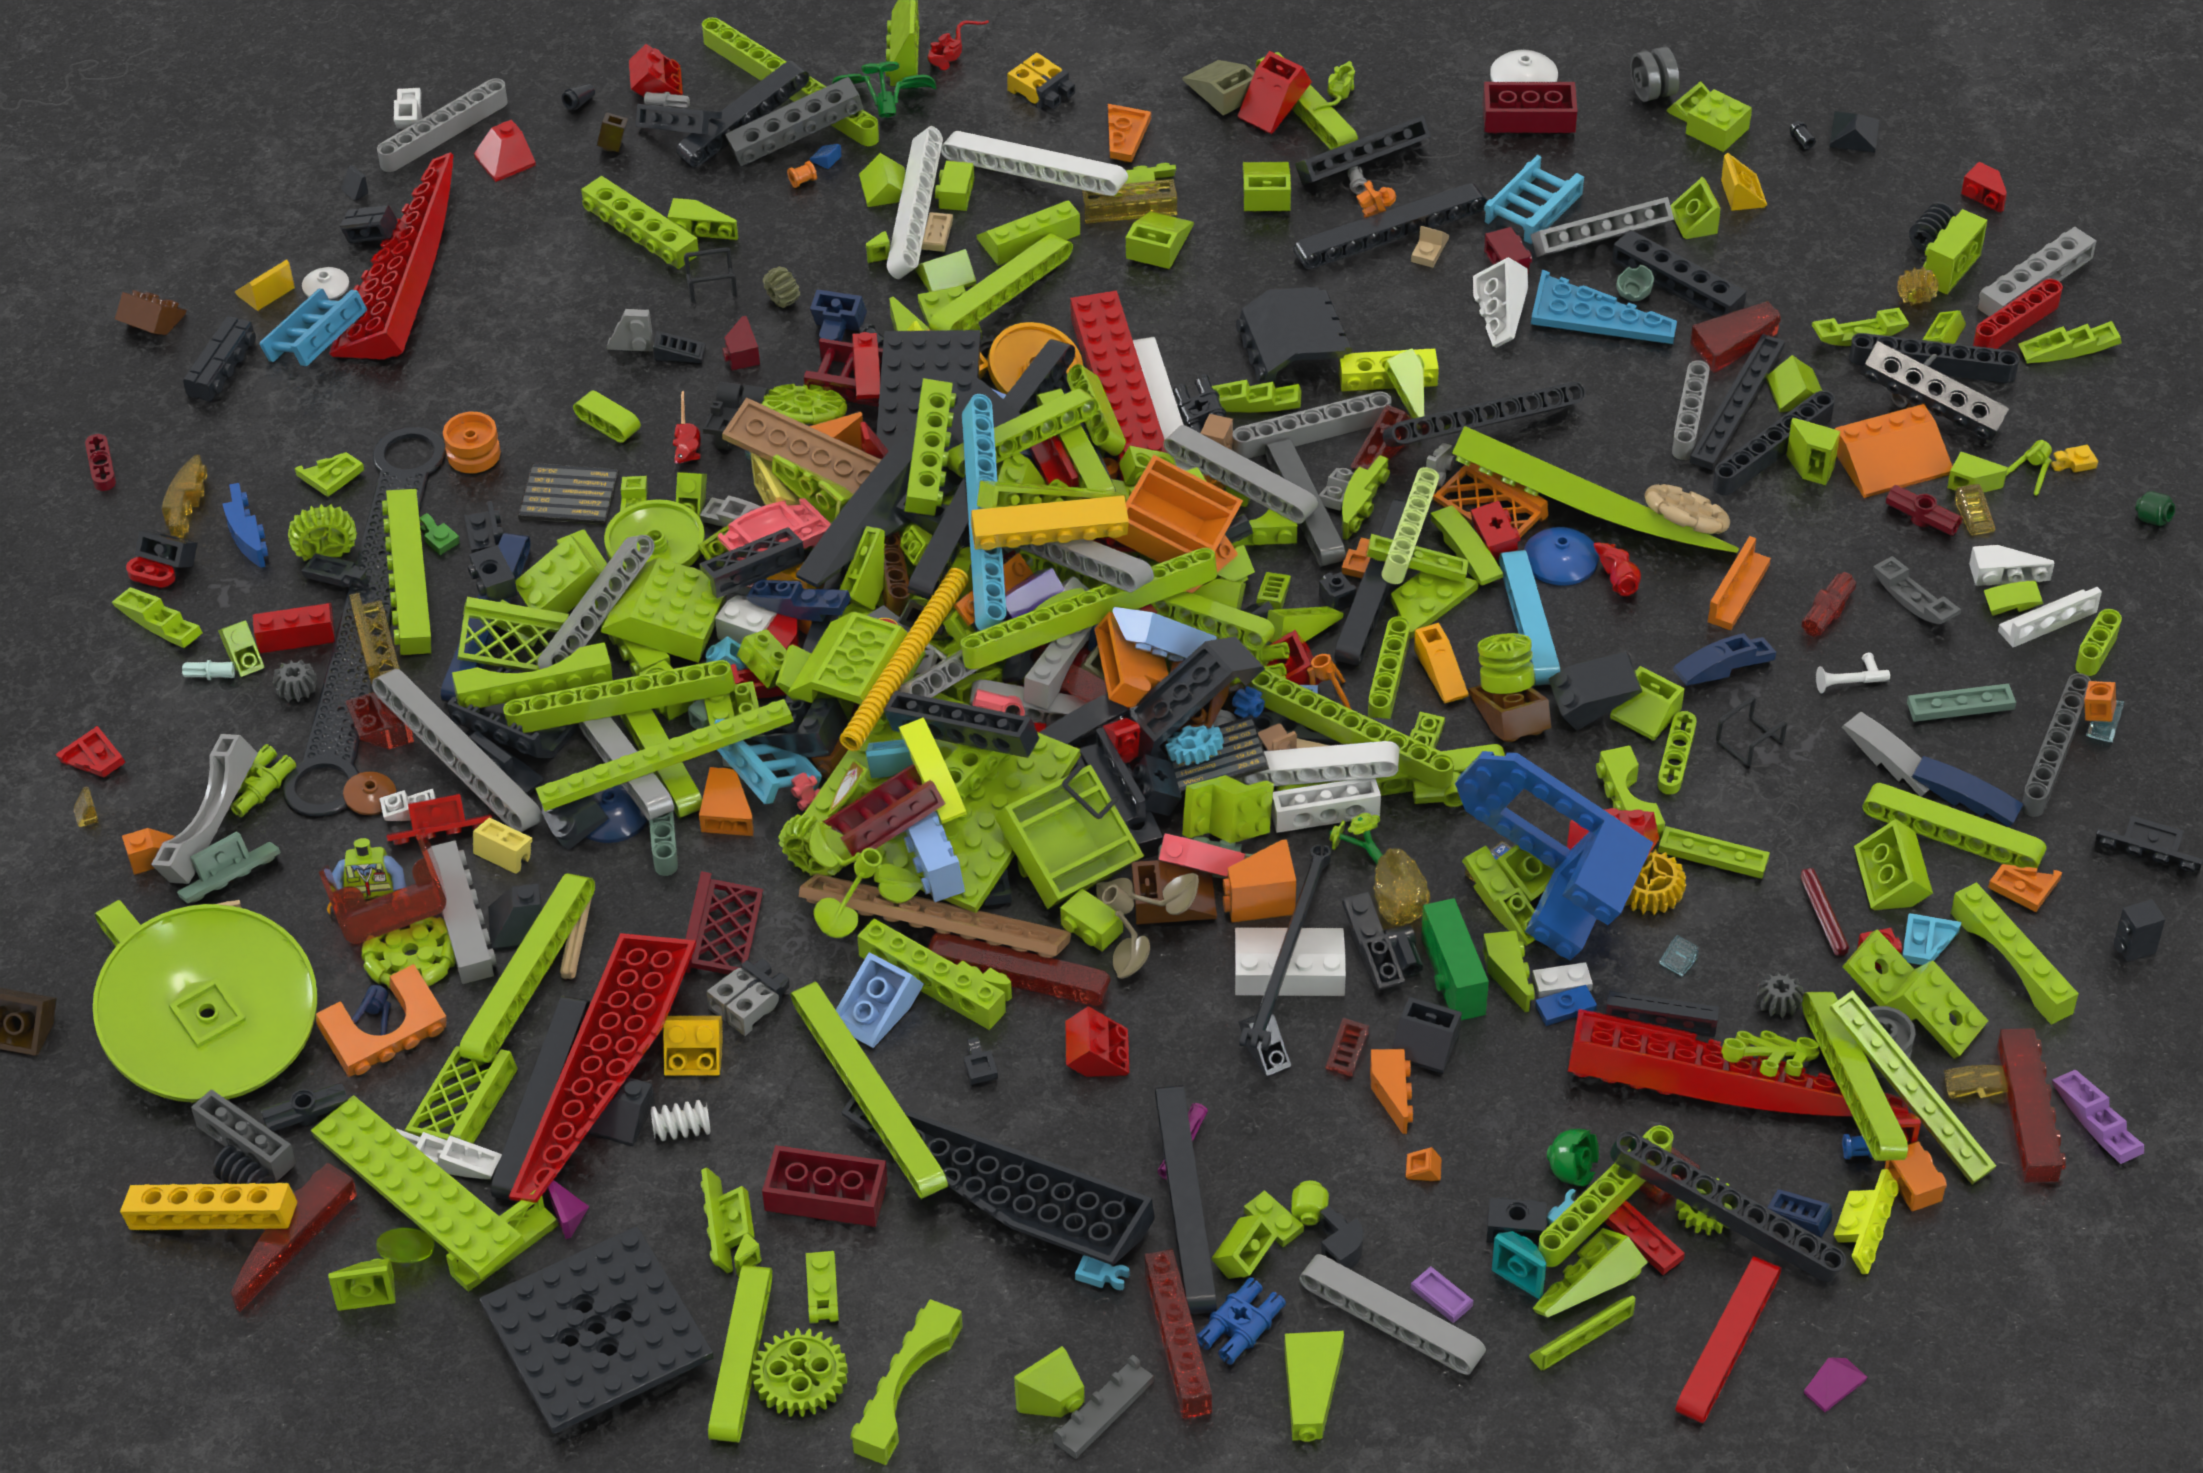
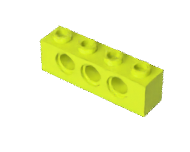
[1339,349,1439,391]

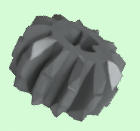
[272,659,317,702]
[1756,971,1804,1019]

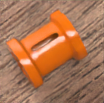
[787,161,817,188]

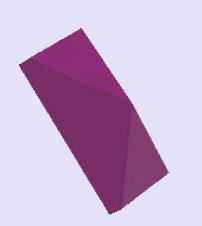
[547,1180,589,1239]
[1804,1358,1867,1412]

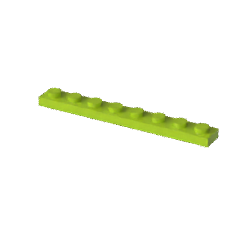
[1830,990,1996,1185]

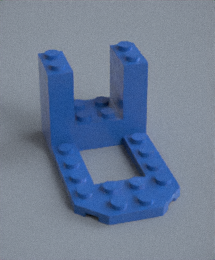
[1455,751,1653,961]

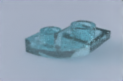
[2086,700,2124,743]

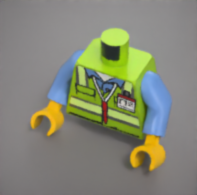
[327,838,411,915]

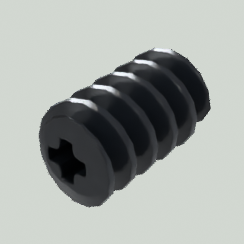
[1909,202,1956,251]
[213,1145,275,1184]

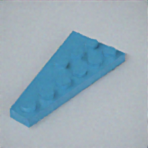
[1531,270,1677,344]

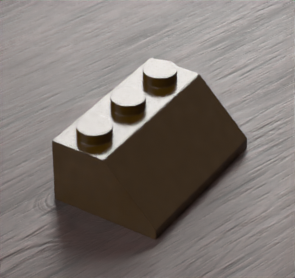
[0,987,57,1056]

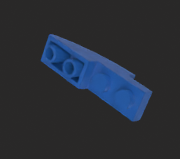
[223,483,268,568]

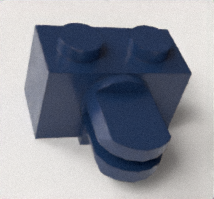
[810,289,867,341]

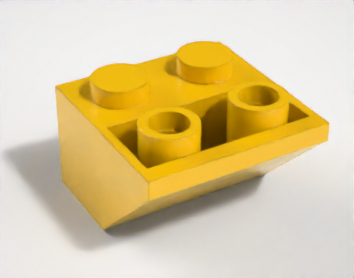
[663,1016,723,1075]

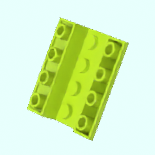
[788,612,926,725]

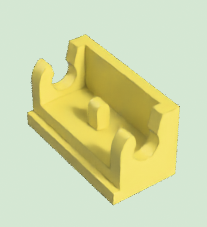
[473,818,532,874]

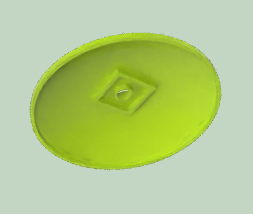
[93,904,318,1102]

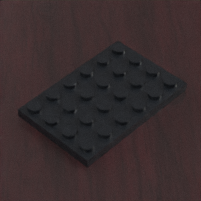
[877,330,981,451]

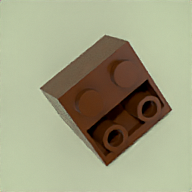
[115,290,187,335]

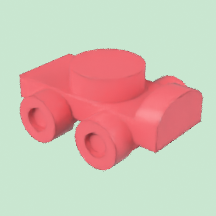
[791,773,820,811]

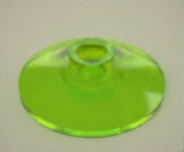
[376,1228,434,1263]

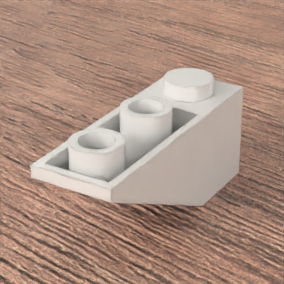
[1969,545,2054,586]

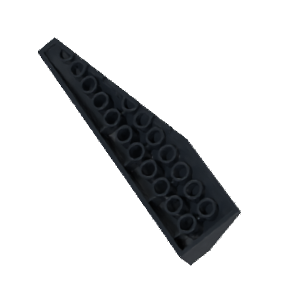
[796,371,1021,587]

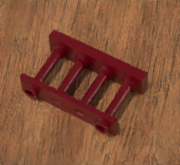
[804,338,883,407]
[824,764,946,862]

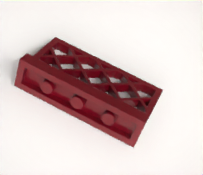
[685,871,763,975]

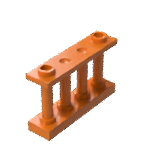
[947,553,1033,636]

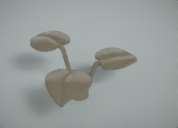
[1096,873,1199,978]

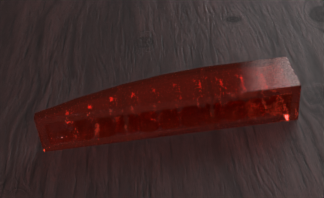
[231,1162,357,1311]

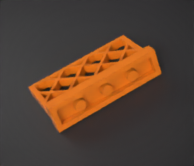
[1433,462,1548,538]

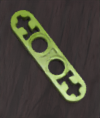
[1658,711,1696,794]

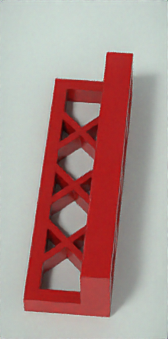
[1029,435,1079,488]

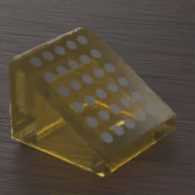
[74,787,98,827]

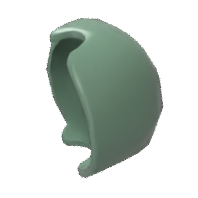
[1616,265,1654,301]

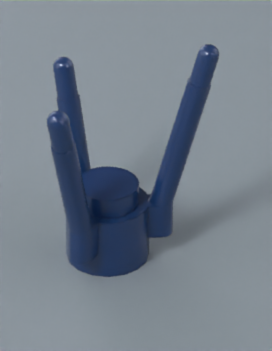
[351,985,391,1036]

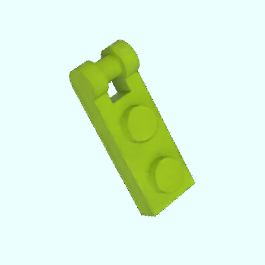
[806,1251,839,1324]

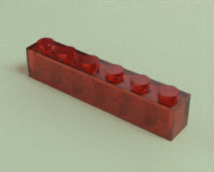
[1997,1028,2066,1182]

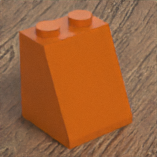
[1223,839,1296,922]

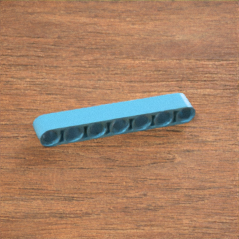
[1499,550,1560,686]

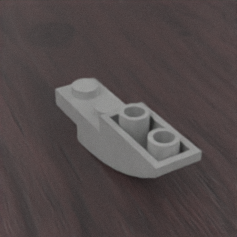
[699,495,761,527]

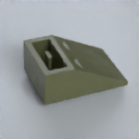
[1183,60,1255,115]

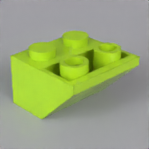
[1786,418,1840,485]
[1610,666,1684,740]
[704,681,759,726]

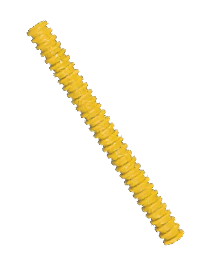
[840,568,969,751]

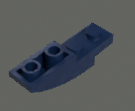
[747,580,851,622]
[1673,633,1777,686]

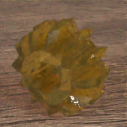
[1897,267,1939,306]

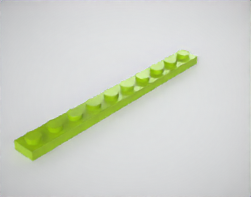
[536,699,794,811]

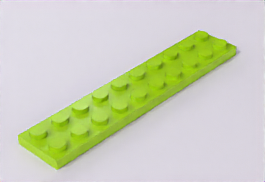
[310,1095,525,1279]

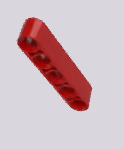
[1973,279,2063,349]

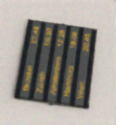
[518,463,619,525]
[1162,715,1269,796]

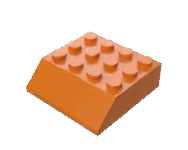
[1110,455,1243,563]

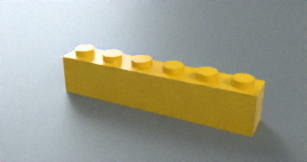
[971,496,1129,550]

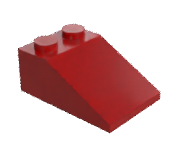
[1244,630,1323,690]

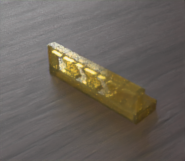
[1082,179,1177,223]
[349,593,400,684]

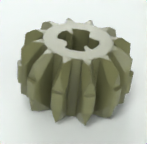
[763,266,800,308]

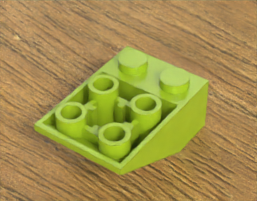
[1243,162,1291,211]
[1126,211,1194,269]

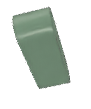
[649,811,678,876]

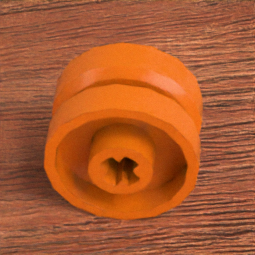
[443,412,501,473]

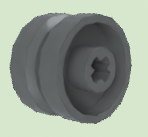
[1630,46,1680,102]
[1863,1006,1916,1078]

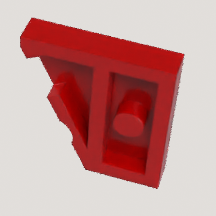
[56,726,126,777]

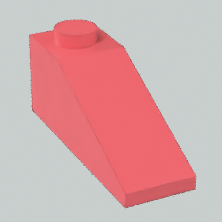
[1159,834,1245,877]

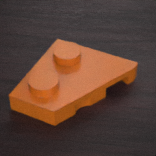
[1988,864,2062,912]

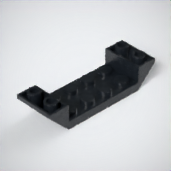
[1126,637,1265,763]

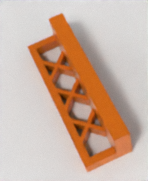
[1708,536,1771,631]

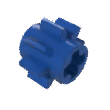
[1232,686,1265,718]

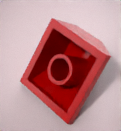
[474,119,536,182]

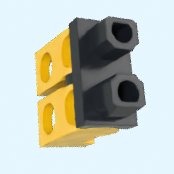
[1007,53,1075,109]

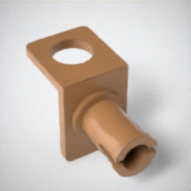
[1258,724,1297,751]

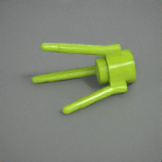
[2006,440,2052,496]

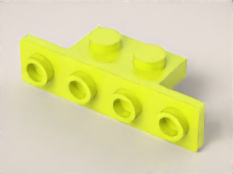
[1834,1169,1898,1274]

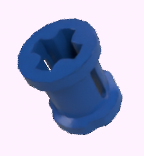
[1842,1134,1873,1160]

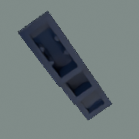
[1911,756,2023,827]

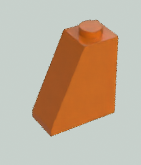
[699,767,754,836]

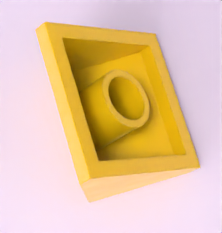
[1721,153,1767,211]
[235,260,295,311]

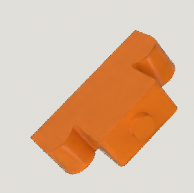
[1095,612,1168,708]

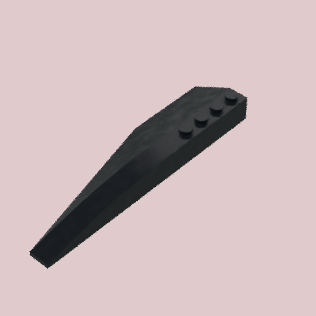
[841,1096,1155,1266]

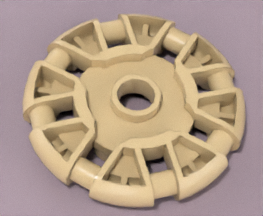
[1645,484,1730,534]

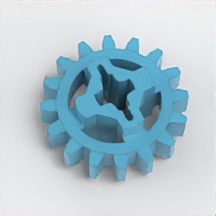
[1166,725,1224,765]

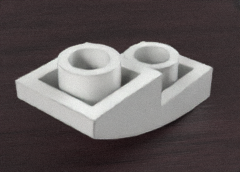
[380,789,436,821]

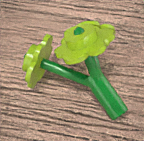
[1329,813,1386,866]

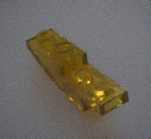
[162,455,207,539]

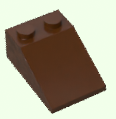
[1468,685,1551,742]

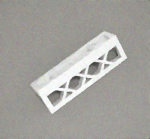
[1998,587,2102,647]

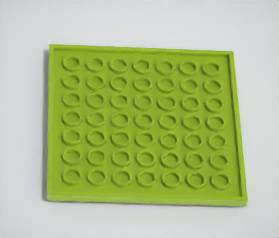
[804,693,1081,913]

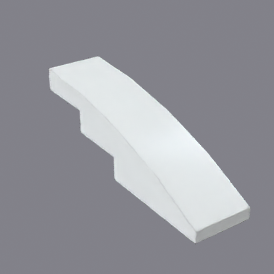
[396,1129,502,1180]

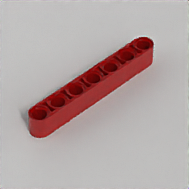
[1675,1256,1781,1423]

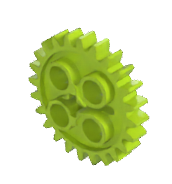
[752,1328,848,1417]

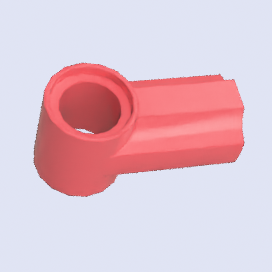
[972,689,1025,716]

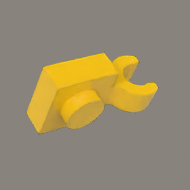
[2051,445,2098,472]

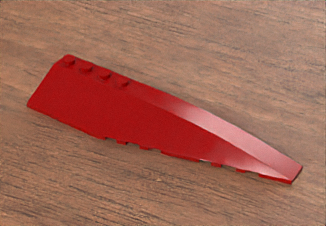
[329,152,454,359]
[509,933,697,1203]
[1568,1009,1908,1116]

